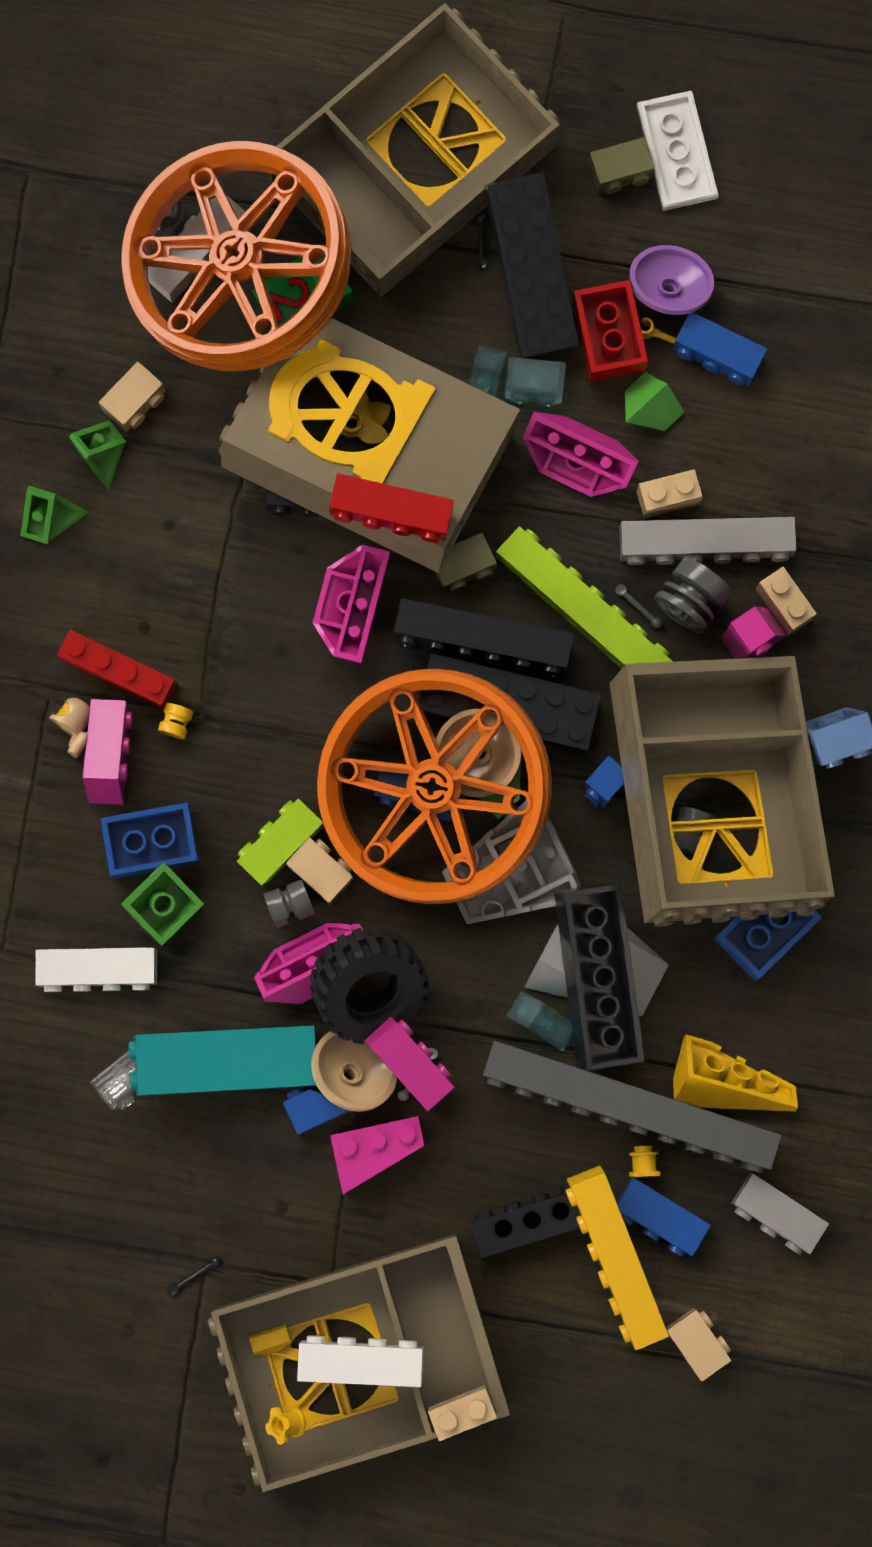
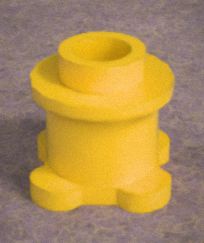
[629,1145,661,1177]
[265,1407,306,1445]

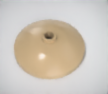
[436,709,522,797]
[311,1031,397,1112]

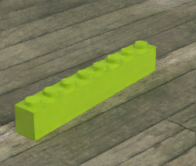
[496,526,673,669]

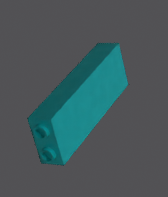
[128,1026,317,1096]

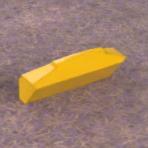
[248,1324,292,1356]

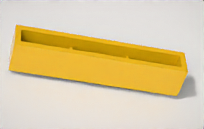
[565,1165,669,1350]

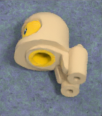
[49,698,90,759]

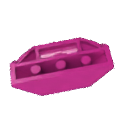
[522,412,639,497]
[313,545,390,664]
[254,923,363,1004]

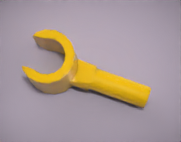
[641,318,676,344]

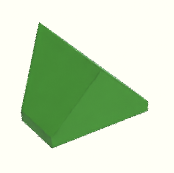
[625,372,685,432]
[69,420,126,491]
[20,486,89,544]

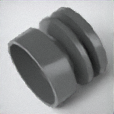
[654,557,732,634]

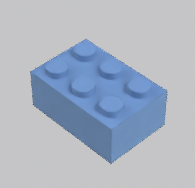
[806,707,872,768]

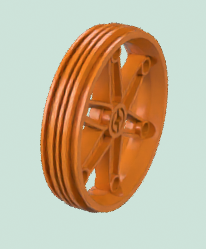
[121,141,351,371]
[317,669,552,904]

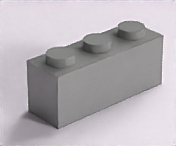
[731,1173,829,1255]

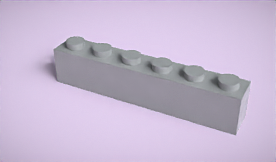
[619,517,796,565]

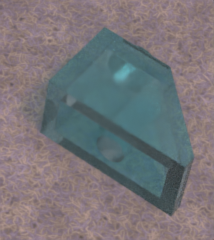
[469,345,507,398]
[506,991,573,1052]

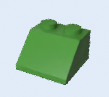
[121,862,204,946]

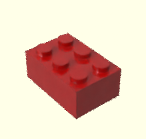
[572,280,648,382]

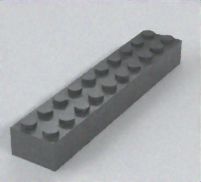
[482,1041,781,1174]

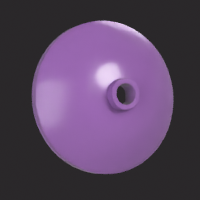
[629,245,714,315]

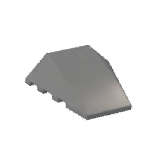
[442,799,581,924]
[524,886,669,1017]

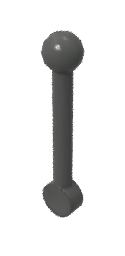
[615,584,663,629]

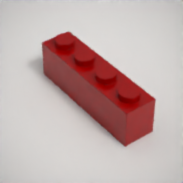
[329,473,454,543]
[57,630,178,710]

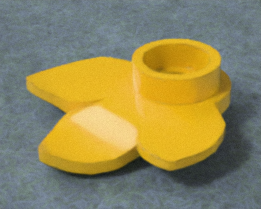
[341,391,391,444]

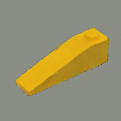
[673,1034,798,1112]

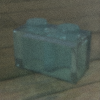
[505,357,566,407]

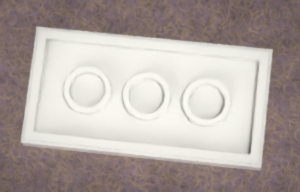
[637,90,719,211]

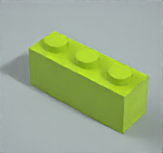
[237,798,324,888]

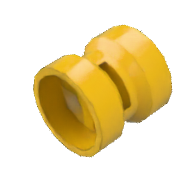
[157,703,194,740]

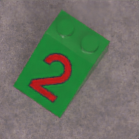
[252,243,353,328]

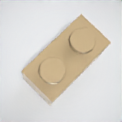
[98,361,166,432]
[636,469,702,519]
[755,567,817,636]
[286,837,354,905]
[666,1308,731,1381]
[428,1385,497,1441]

